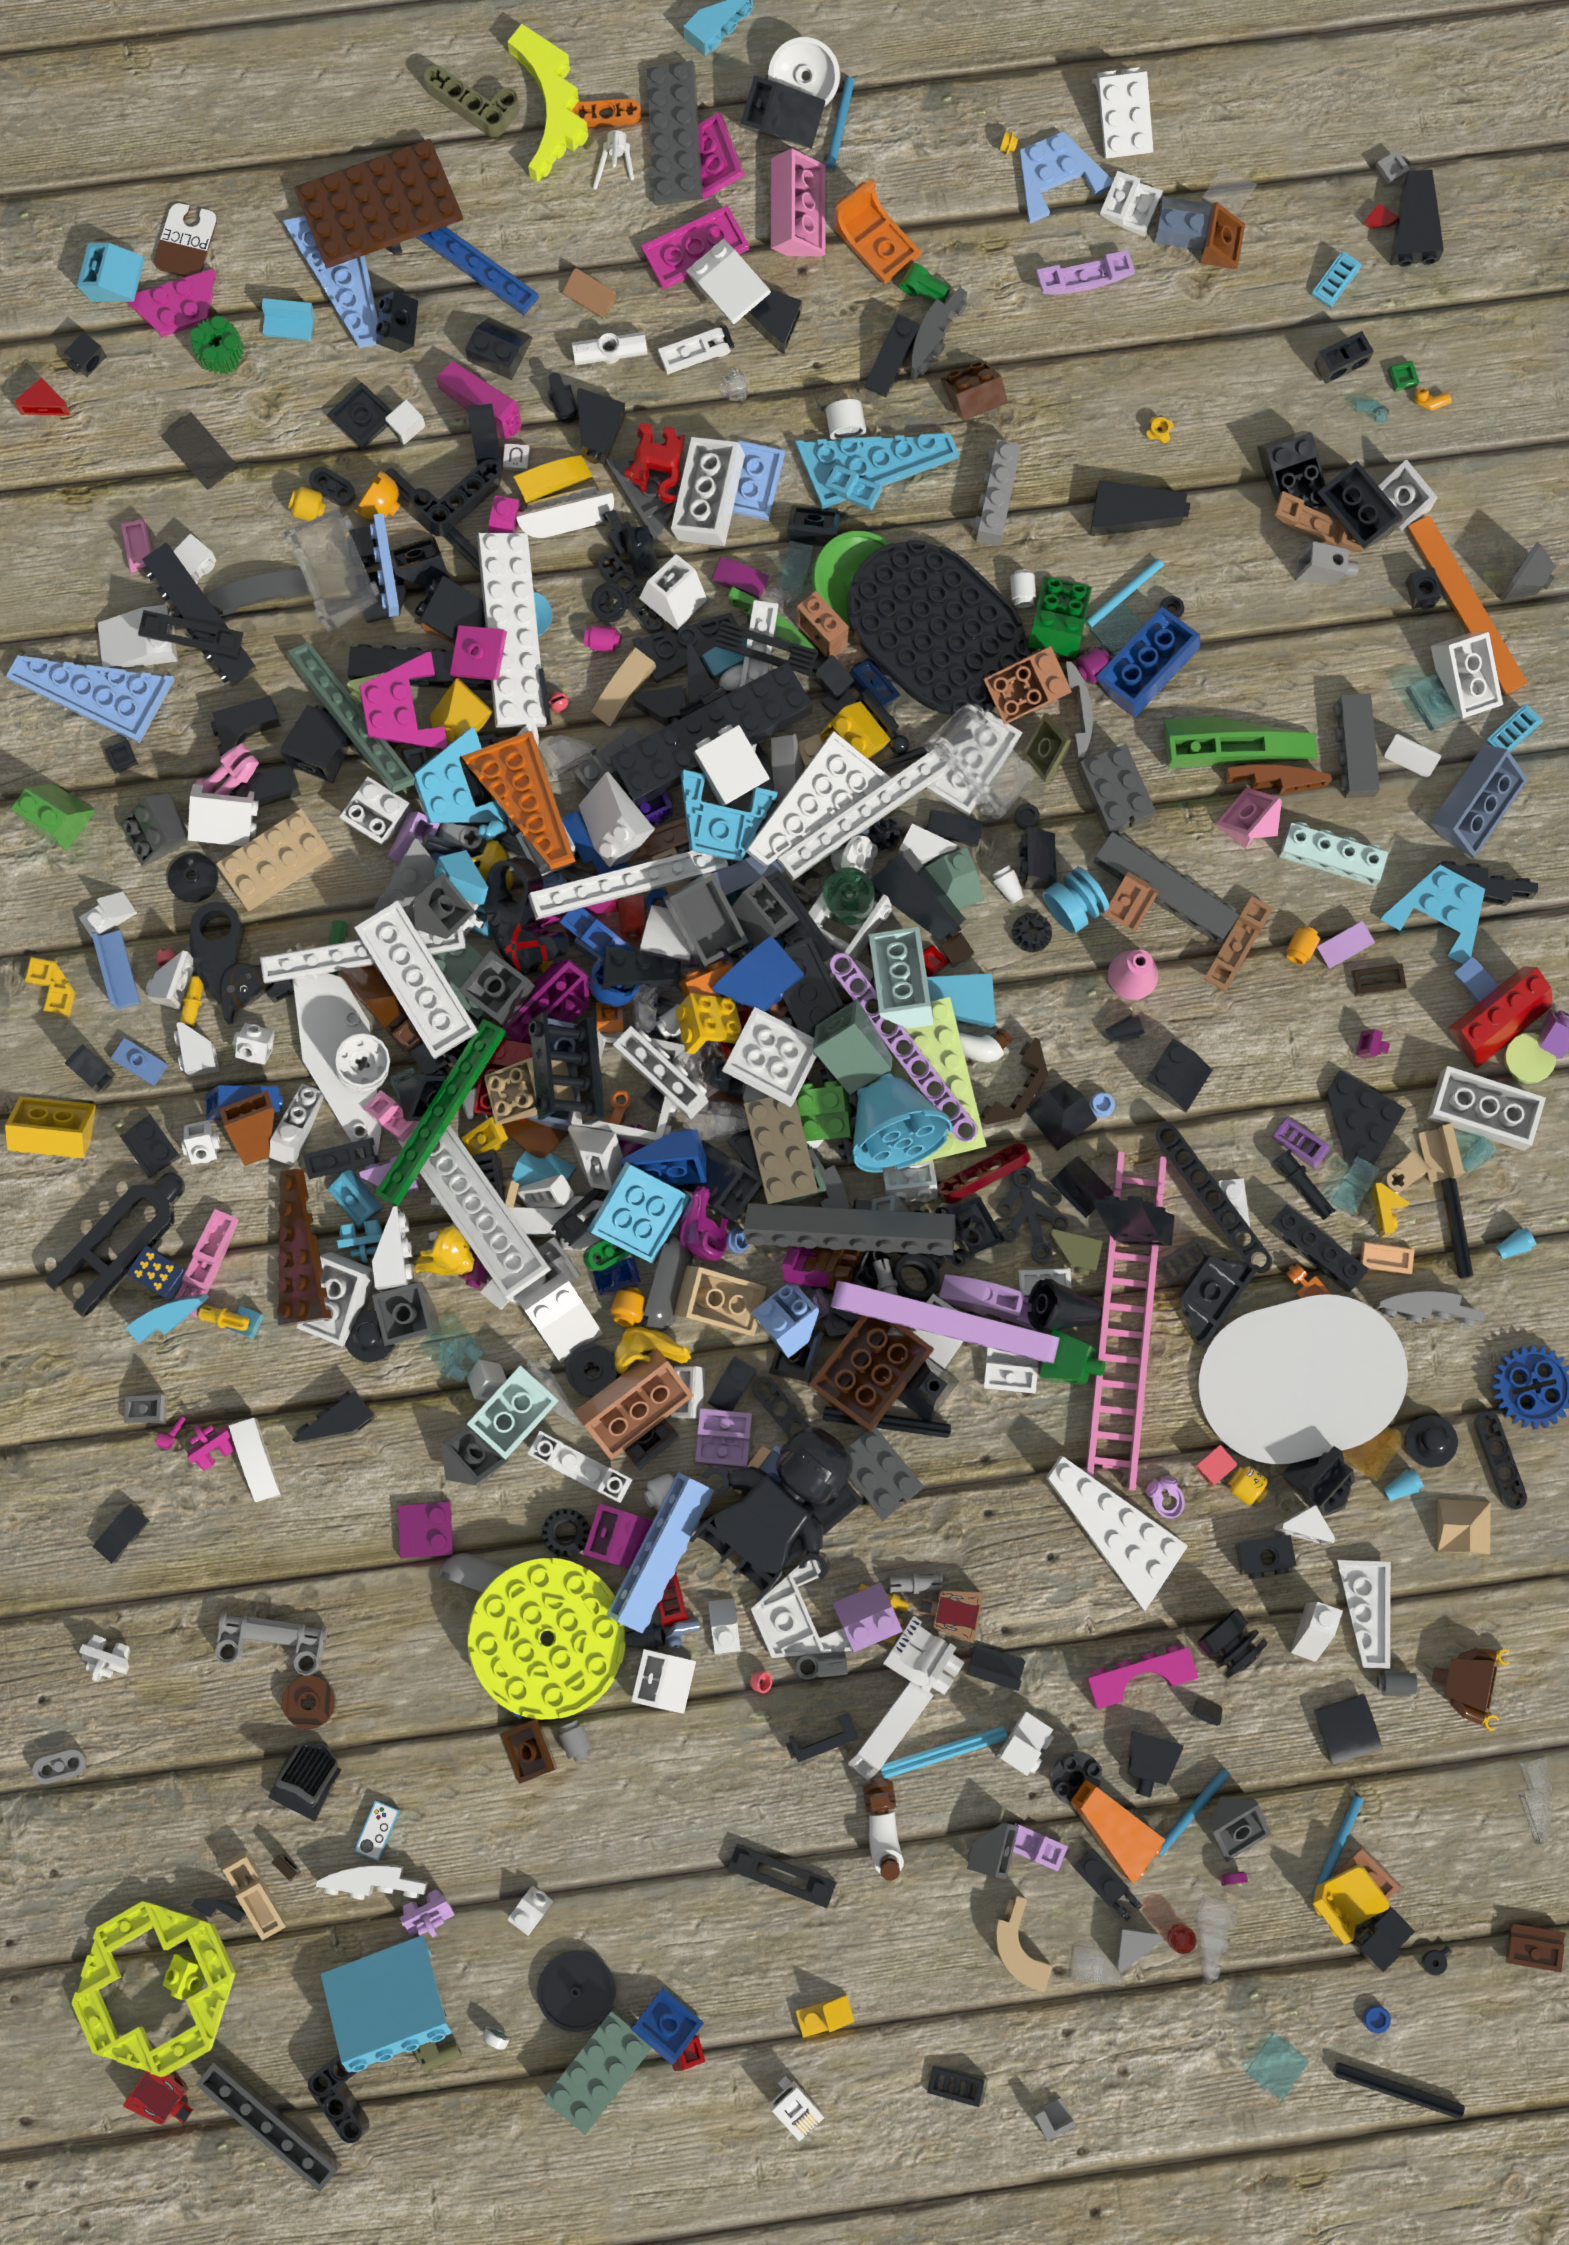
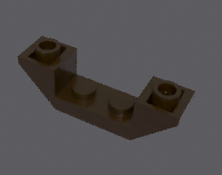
[980,1037,1048,1129]

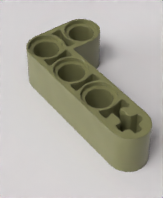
[424,66,520,138]

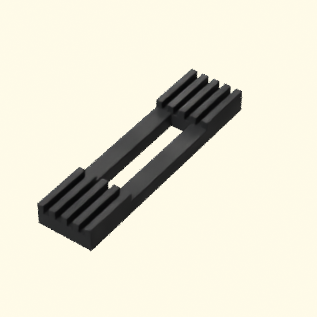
[138,610,244,658]
[715,621,818,676]
[551,1188,605,1247]
[727,1844,837,1908]

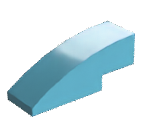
[126,1293,209,1343]

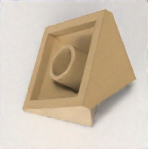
[1437,1499,1491,1555]

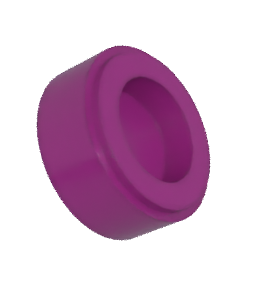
[1220,1872,1248,1886]

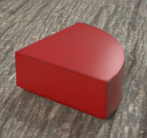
[1363,203,1398,229]

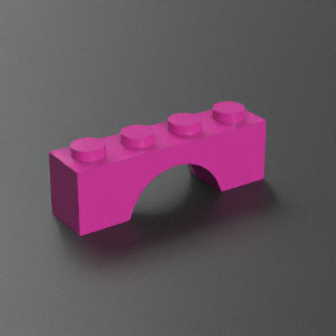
[1085,1644,1199,1709]

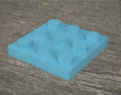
[587,1162,691,1264]

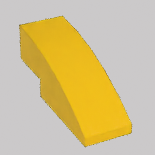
[514,455,593,505]

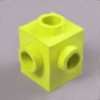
[163,1954,205,2000]

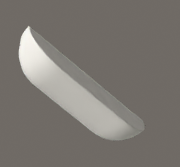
[516,487,614,538]

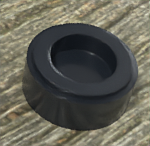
[1014,803,1040,830]

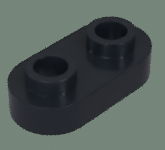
[309,467,356,507]

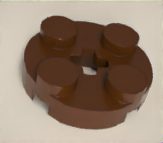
[282,1675,336,1729]

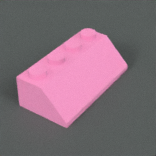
[771,148,826,257]

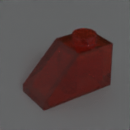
[618,895,646,941]

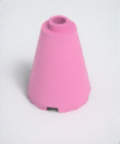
[1108,950,1158,1000]

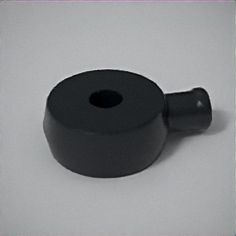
[1422,1945,1452,1976]

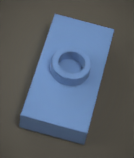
[110,1038,168,1087]

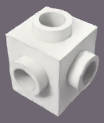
[233,1023,275,1065]
[181,1120,221,1165]

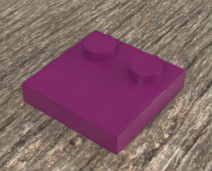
[398,1502,454,1559]

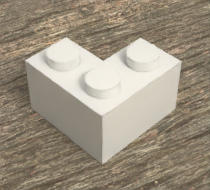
[996,1711,1054,1776]

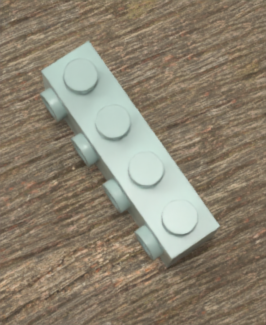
[1279,822,1388,886]

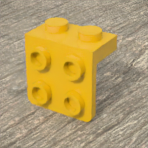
[676,993,742,1054]
[1313,1865,1390,1945]

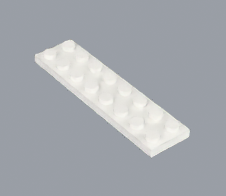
[477,533,547,727]
[398,1125,551,1300]

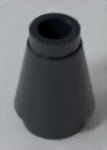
[1105,1014,1145,1043]
[625,1623,665,1650]

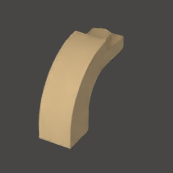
[994,1894,1053,1993]

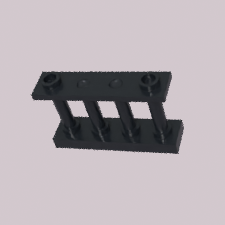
[529,1012,605,1125]

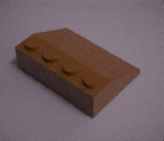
[809,1315,934,1432]

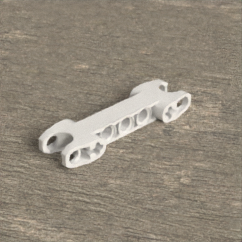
[429,1196,603,1251]

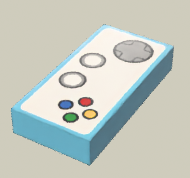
[354,1800,401,1861]

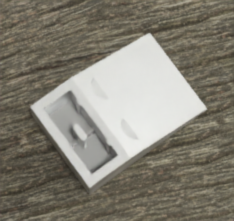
[372,1206,416,1293]

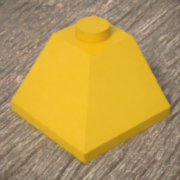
[429,678,493,746]

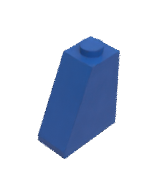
[205,1085,283,1121]

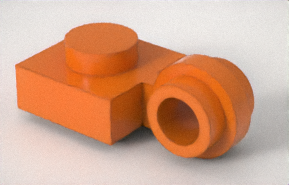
[605,1090,631,1125]
[1286,1263,1332,1298]

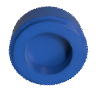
[1362,2005,1391,2034]

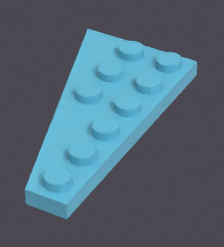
[795,433,960,509]

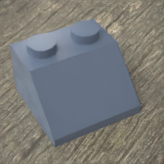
[1154,196,1210,251]

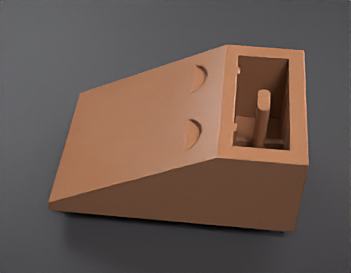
[983,646,1072,725]

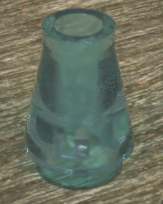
[1461,1136,1497,1174]

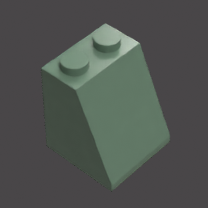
[813,1000,893,1095]

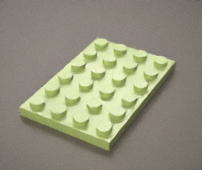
[868,997,987,1165]

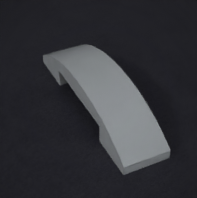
[1064,661,1093,765]

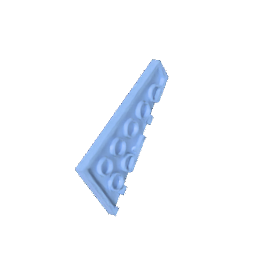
[283,216,378,348]
[6,655,175,744]

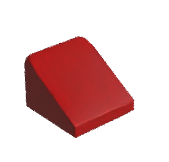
[923,944,949,977]
[672,2035,705,2071]

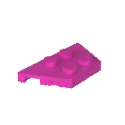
[126,268,216,337]

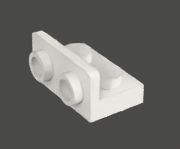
[882,1160,937,1204]

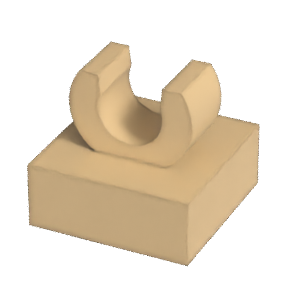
[495,1180,521,1208]

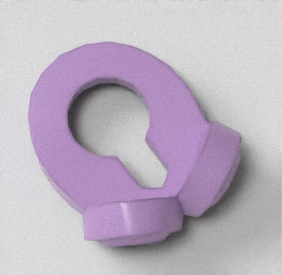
[1146,1476,1185,1519]

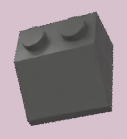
[459,950,536,1027]

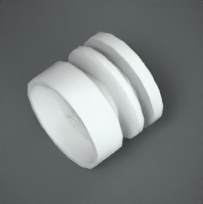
[335,1033,390,1093]

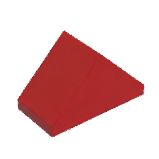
[15,377,70,416]

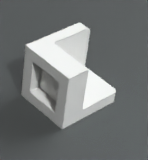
[385,400,426,444]
[467,1359,507,1402]

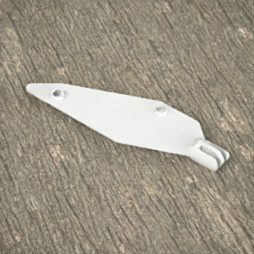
[281,943,382,1159]

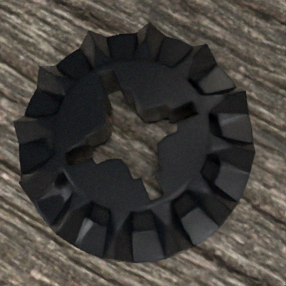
[591,582,629,622]
[1012,912,1052,952]

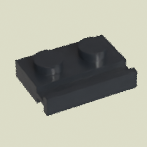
[120,1115,181,1178]

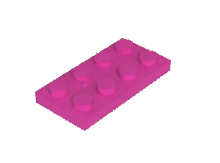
[641,205,749,290]

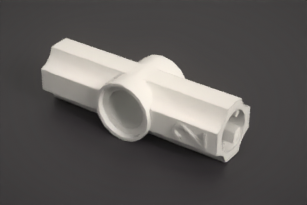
[572,332,648,365]

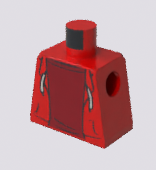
[123,2071,194,2125]

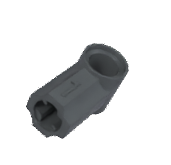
[794,1651,847,1679]

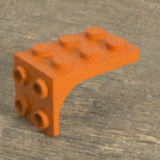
[834,179,921,285]

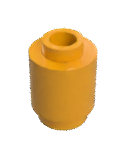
[1286,926,1320,966]

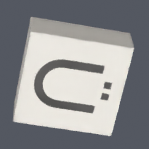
[503,444,530,471]

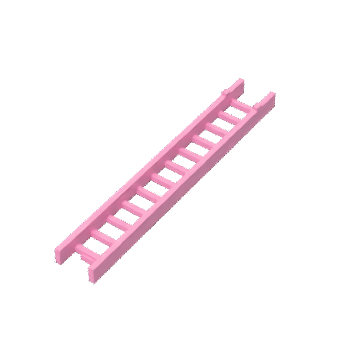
[1085,1151,1167,1492]

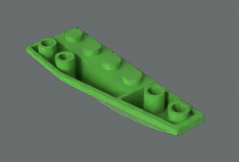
[1163,716,1318,769]

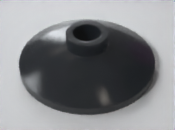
[168,853,219,903]

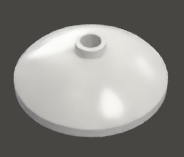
[768,37,840,107]

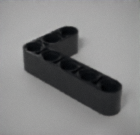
[308,2055,370,2143]

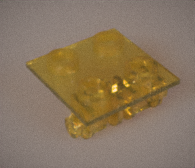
[1342,1427,1405,1482]

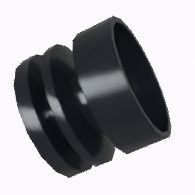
[1196,1608,1268,1679]

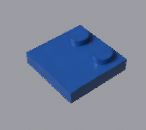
[631,1988,704,2065]

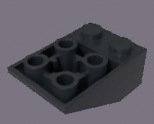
[740,75,826,149]
[1257,431,1327,509]
[678,1140,763,1226]
[1093,1196,1175,1246]

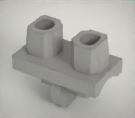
[537,1237,581,1282]

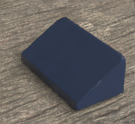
[849,657,901,708]

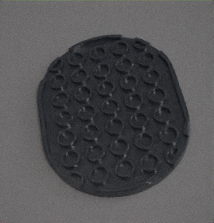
[847,540,1029,716]

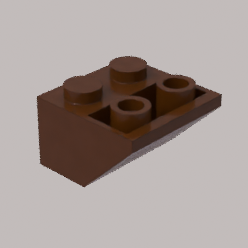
[941,361,1008,421]

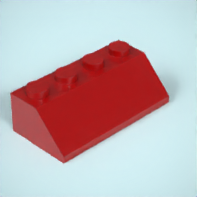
[1447,966,1553,1068]

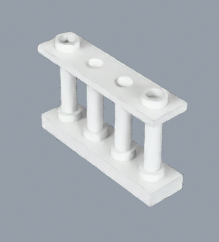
[785,869,892,988]

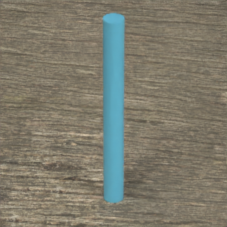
[1085,558,1164,628]

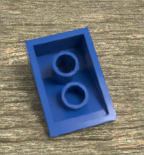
[621,1129,707,1186]

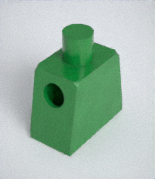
[1039,1329,1106,1385]

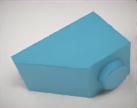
[434,850,488,905]

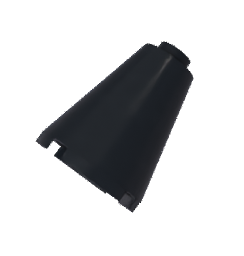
[1028,1278,1102,1330]

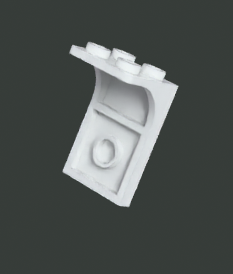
[1092,67,1153,159]

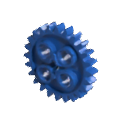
[1490,1344,1569,1430]

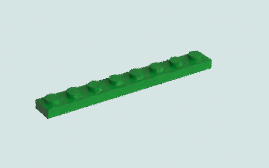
[374,1019,507,1207]

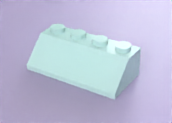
[869,927,934,1029]

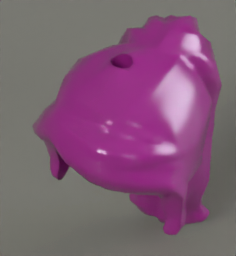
[678,1186,728,1261]

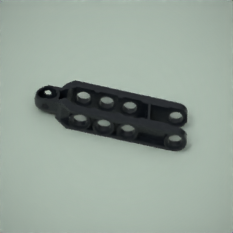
[45,1172,185,1317]

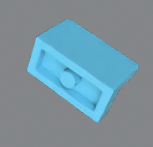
[262,298,315,341]

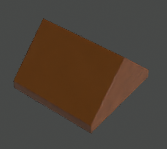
[500,1719,558,1784]

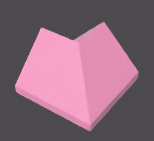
[1216,787,1282,849]

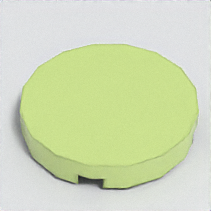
[1504,1033,1556,1084]

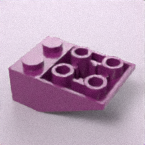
[583,1504,653,1569]

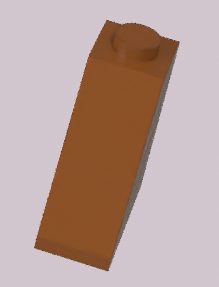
[219,1090,275,1166]

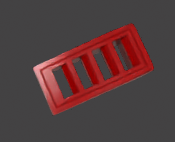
[657,1571,689,1627]

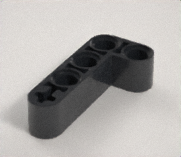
[409,459,502,536]

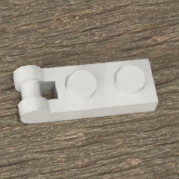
[658,328,731,375]

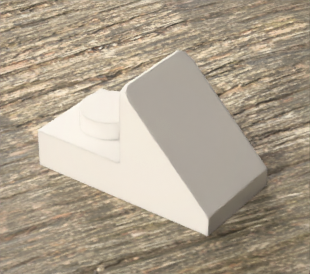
[79,892,137,939]
[708,1598,741,1654]

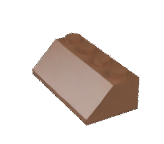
[574,1348,694,1460]

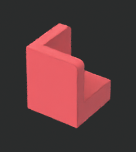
[1194,1445,1237,1487]

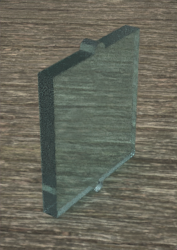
[1090,602,1144,657]
[1245,2033,1309,2100]

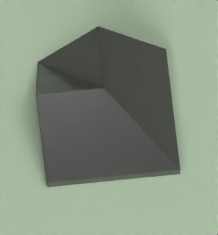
[441,1426,508,1488]
[1211,1797,1271,1862]

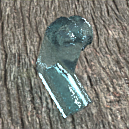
[1355,400,1390,423]

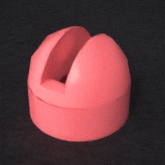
[549,691,569,713]
[156,947,176,968]
[749,1671,772,1693]

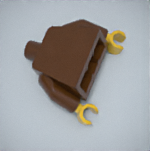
[1432,1648,1510,1731]

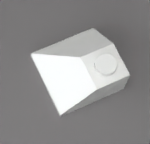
[146,950,195,1011]

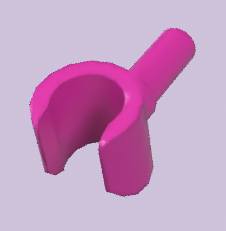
[156,1416,186,1449]

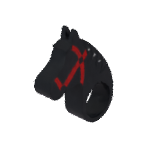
[484,856,569,976]

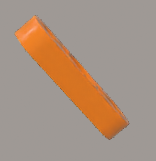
[571,99,641,127]

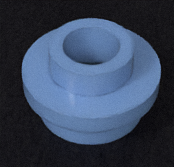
[726,1228,750,1253]

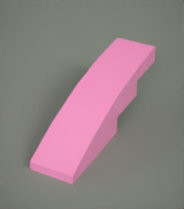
[175,1209,239,1318]

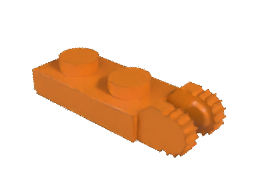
[596,1001,623,1034]

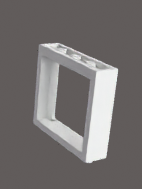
[571,1031,689,1145]

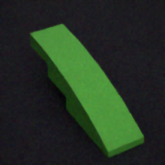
[729,587,814,649]

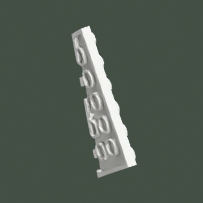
[745,732,892,867]

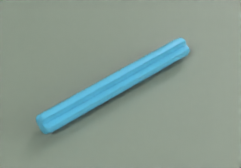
[881,1726,1008,1778]

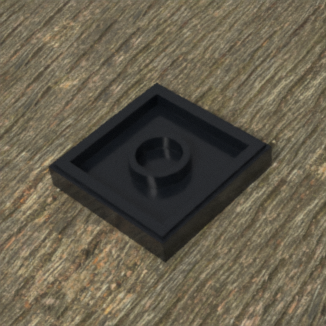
[327,382,392,450]

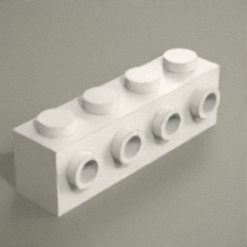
[613,1026,709,1120]

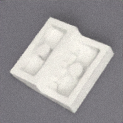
[1100,171,1163,237]
[640,905,692,963]
[984,1347,1038,1393]

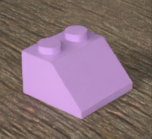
[832,1583,903,1653]

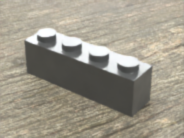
[1333,693,1380,798]

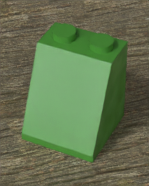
[11,784,95,852]

